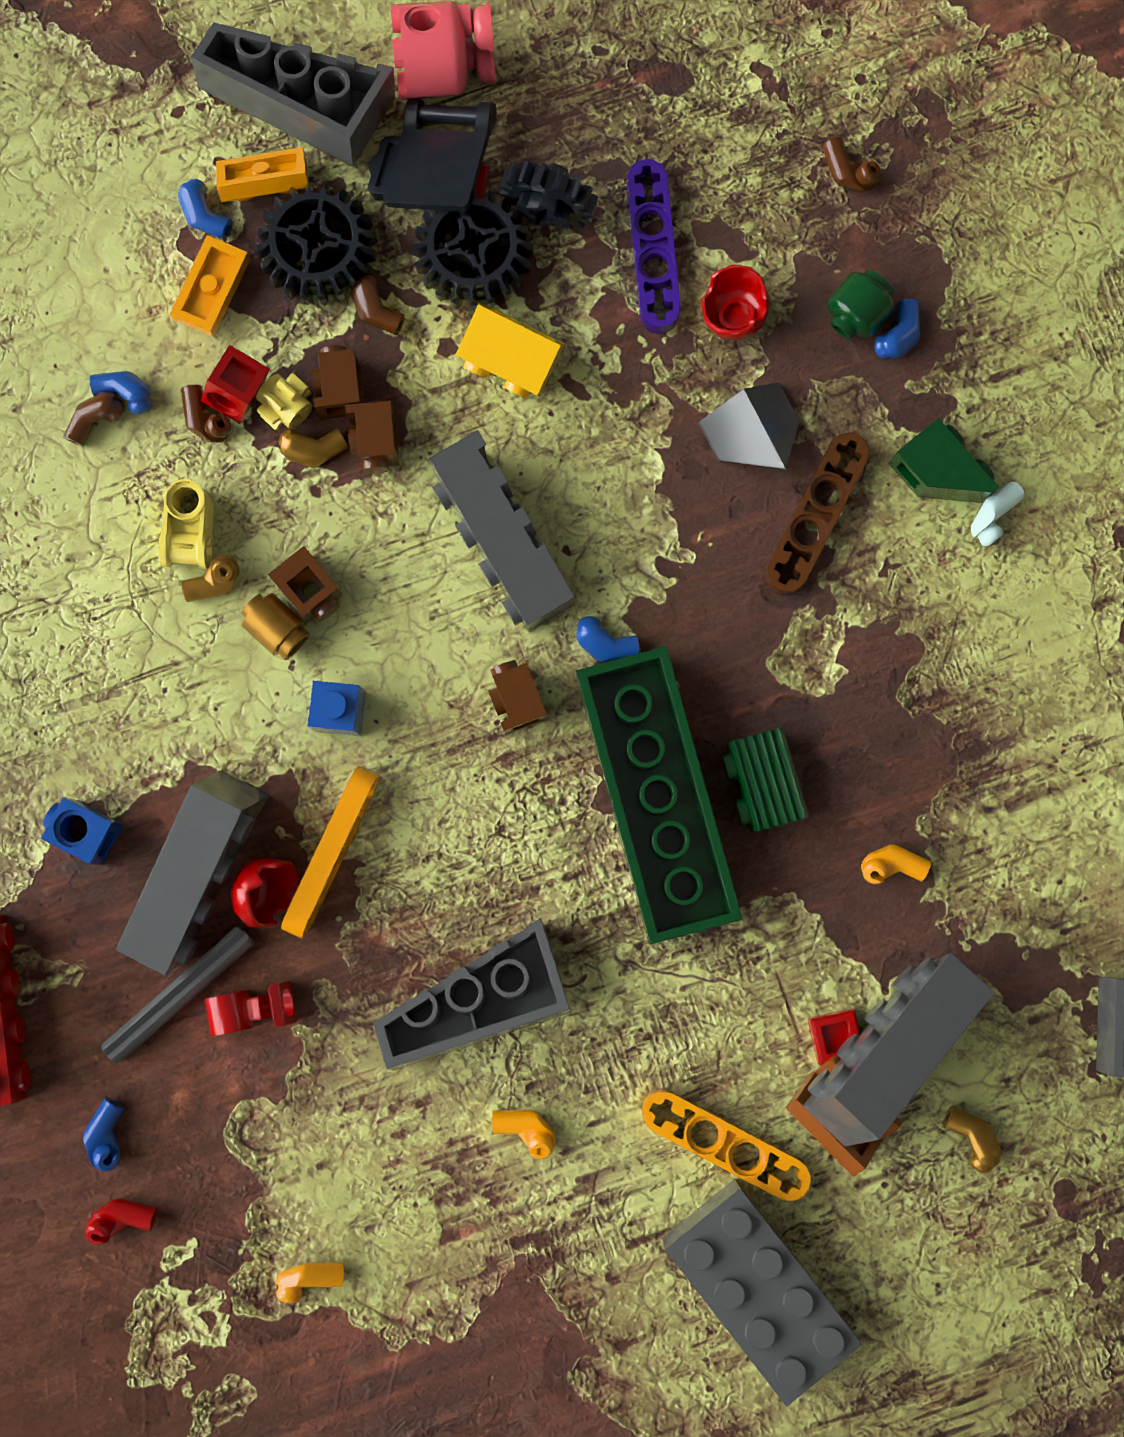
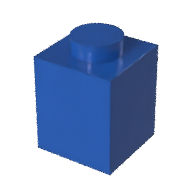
[307,680,366,736]

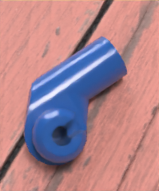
[178,179,233,240]
[874,299,920,359]
[90,371,153,414]
[576,616,639,662]
[83,1097,125,1172]

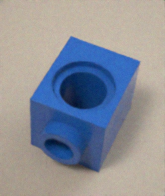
[41,797,124,865]

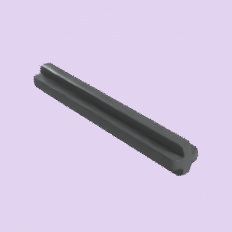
[101,926,255,1063]

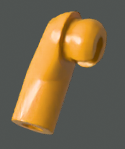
[861,844,931,885]
[275,1262,344,1303]

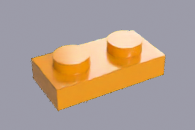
[216,147,309,202]
[170,235,251,337]

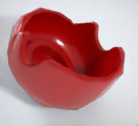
[701,264,770,340]
[231,857,299,928]

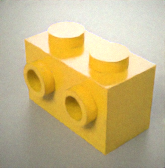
[456,304,565,398]

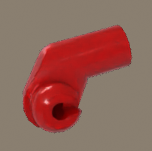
[85,1198,158,1245]

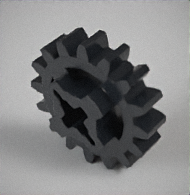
[499,161,598,229]

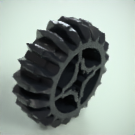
[256,182,378,306]
[413,189,534,312]

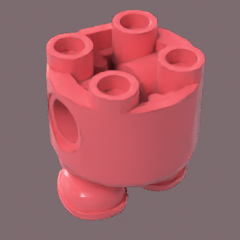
[391,1,496,100]

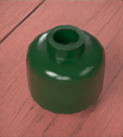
[827,270,895,340]

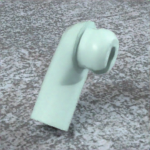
[971,482,1025,547]

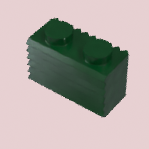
[721,727,809,833]

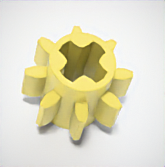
[256,373,313,430]

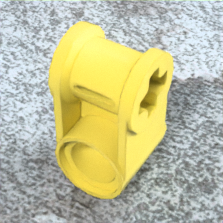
[159,479,215,570]

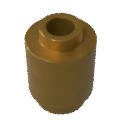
[241,593,310,660]

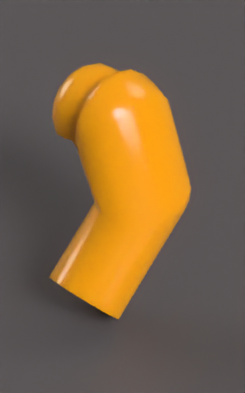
[492,1110,556,1159]

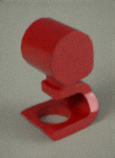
[205,980,297,1036]

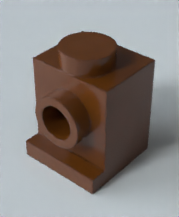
[312,345,364,420]
[345,401,400,474]
[268,546,343,622]
[488,660,548,735]

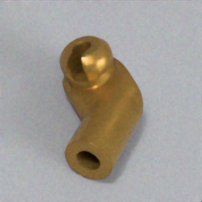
[279,428,349,467]
[182,555,240,602]
[943,1105,1002,1173]

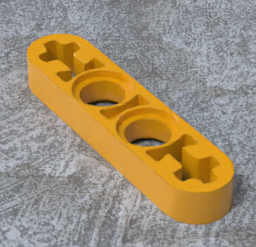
[281,766,380,939]
[642,1089,811,1201]

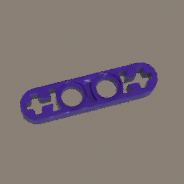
[627,159,681,334]

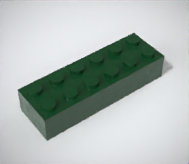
[576,646,743,945]

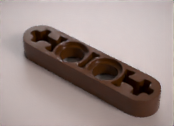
[765,433,869,596]

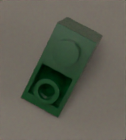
[888,418,999,503]

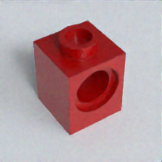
[200,344,270,424]

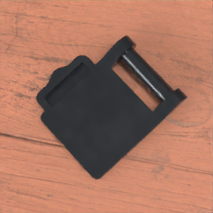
[368,99,497,212]

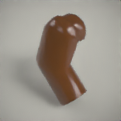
[822,137,881,193]
[351,274,405,335]
[181,385,231,443]
[63,391,125,447]

